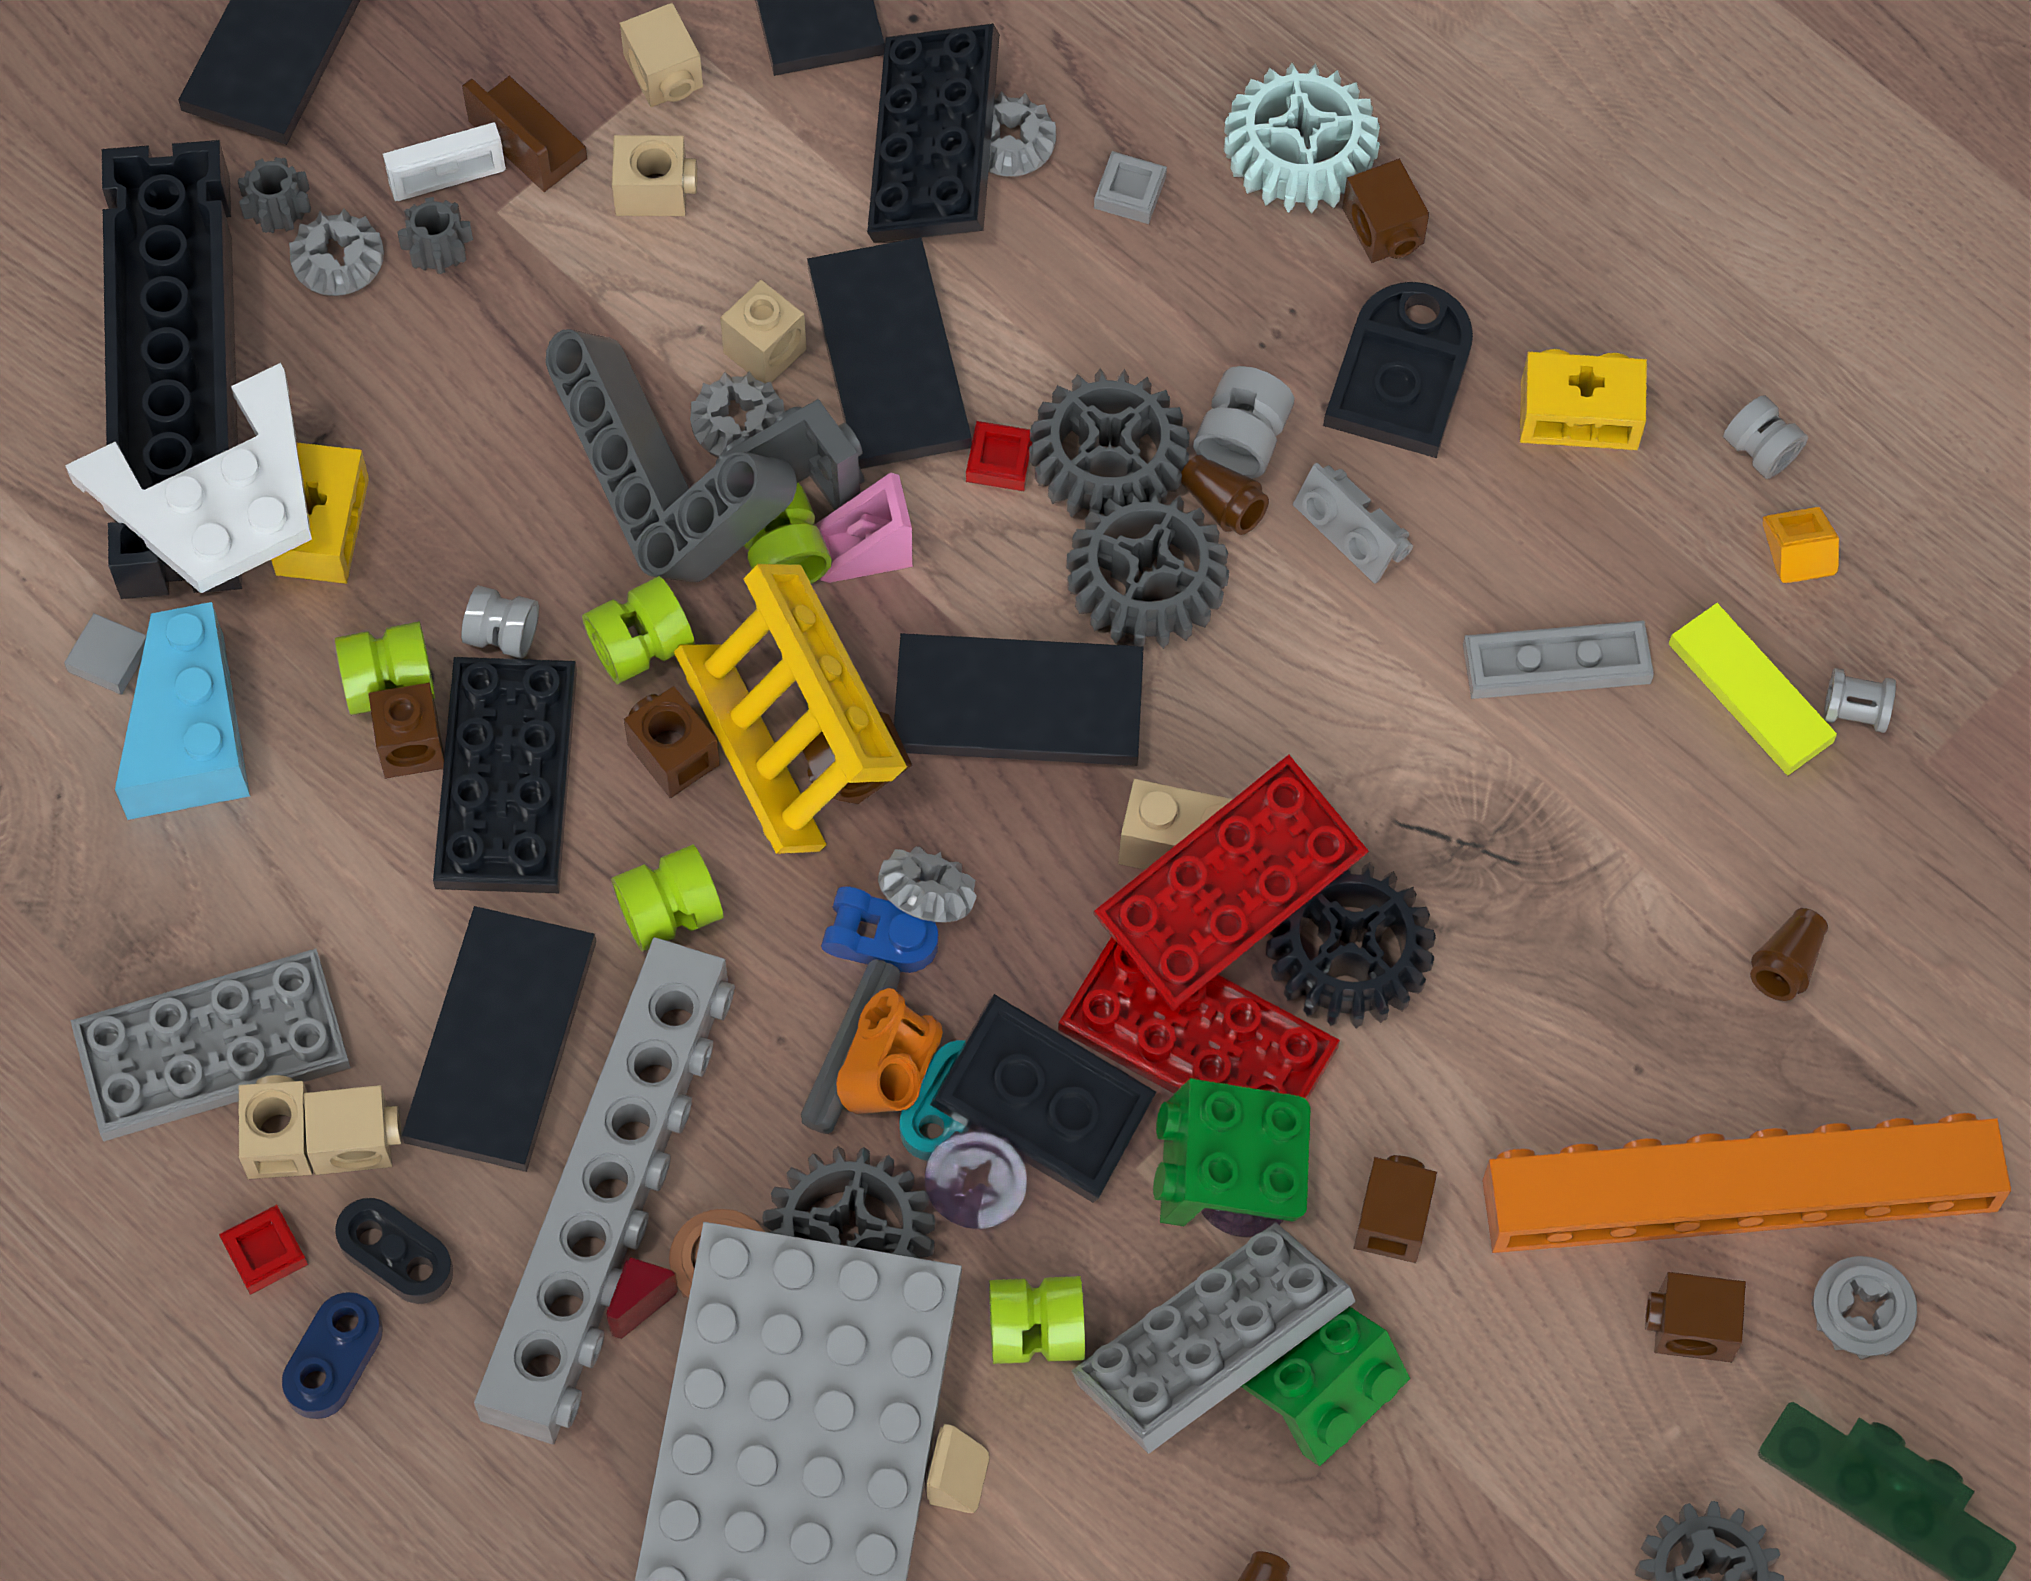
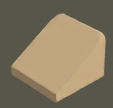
[927,1424,989,1513]

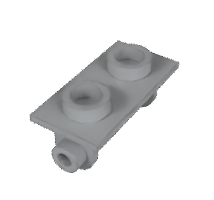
[1292,463,1413,584]

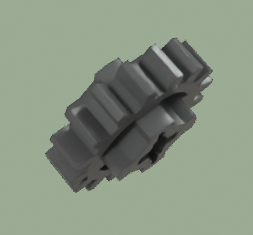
[1635,1501,1784,1581]

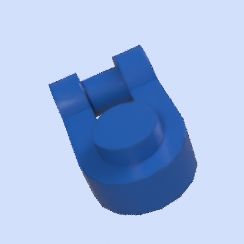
[821,887,938,973]

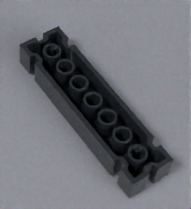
[101,140,242,599]

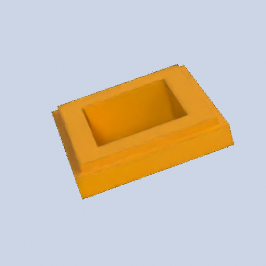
[1763,507,1839,583]

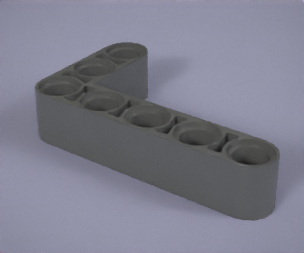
[546,329,797,582]

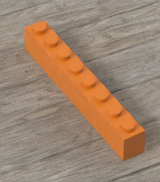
[1482,1113,2011,1253]

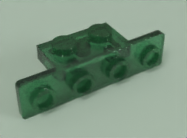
[1758,1402,2016,1581]

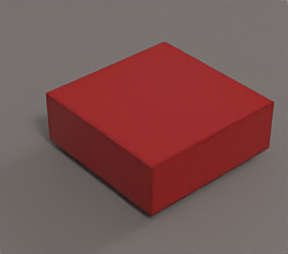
[966,421,1033,491]
[219,1204,308,1295]

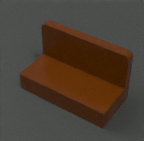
[462,75,587,192]

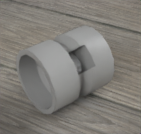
[1193,366,1295,479]

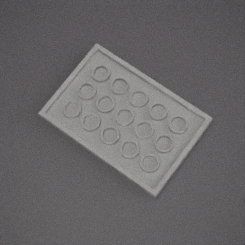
[635,1222,962,1581]

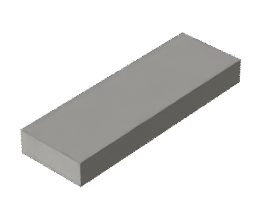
[1463,621,1654,699]

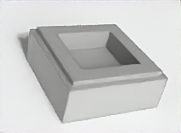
[1094,151,1167,224]
[64,613,146,695]

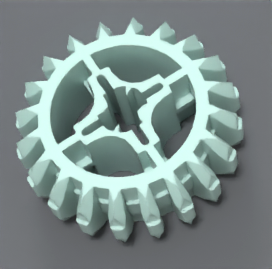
[1224,63,1380,214]

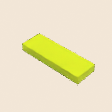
[1669,603,1837,776]

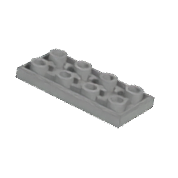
[70,949,351,1141]
[1071,1223,1356,1454]

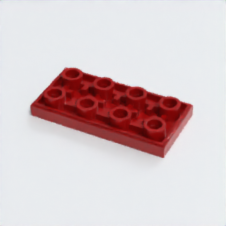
[1093,754,1369,1011]
[1058,936,1340,1100]

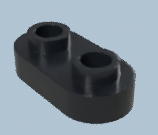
[335,1198,453,1304]

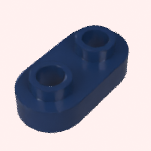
[282,1292,383,1419]

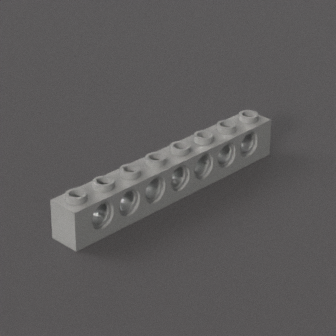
[474,937,735,1445]

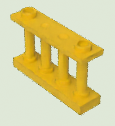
[674,564,907,854]

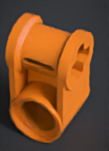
[836,988,943,1114]

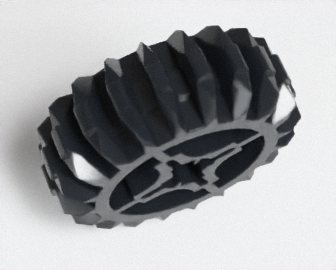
[1266,862,1436,1029]

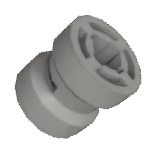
[1723,395,1808,479]
[461,585,539,659]

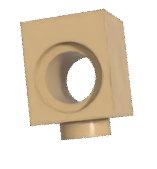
[620,3,703,107]
[612,135,697,216]
[720,280,807,383]
[239,1075,312,1179]
[304,1085,402,1175]

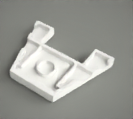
[65,363,312,593]

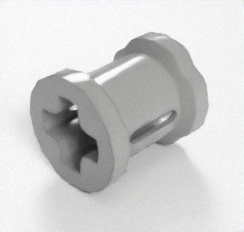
[1823,668,1896,733]

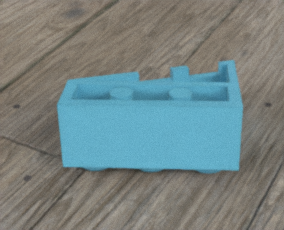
[115,602,250,820]

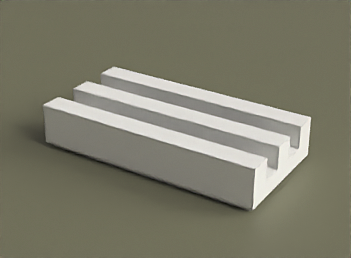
[383,122,506,201]

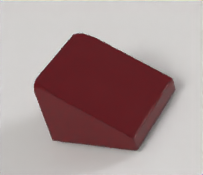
[606,1257,678,1339]

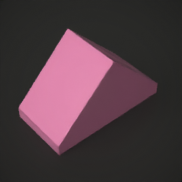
[815,473,913,583]

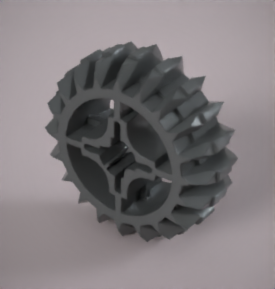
[1029,368,1190,517]
[1066,489,1229,649]
[762,1146,935,1258]

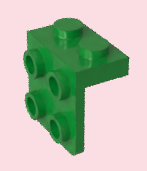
[1153,1078,1311,1227]
[1240,1306,1410,1467]

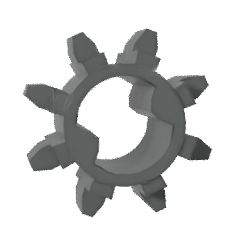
[238,157,311,233]
[397,197,473,274]

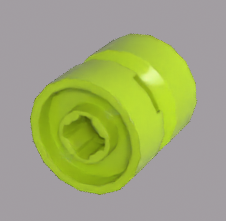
[744,483,832,584]
[582,576,695,685]
[335,621,436,716]
[611,844,724,952]
[989,1276,1085,1364]

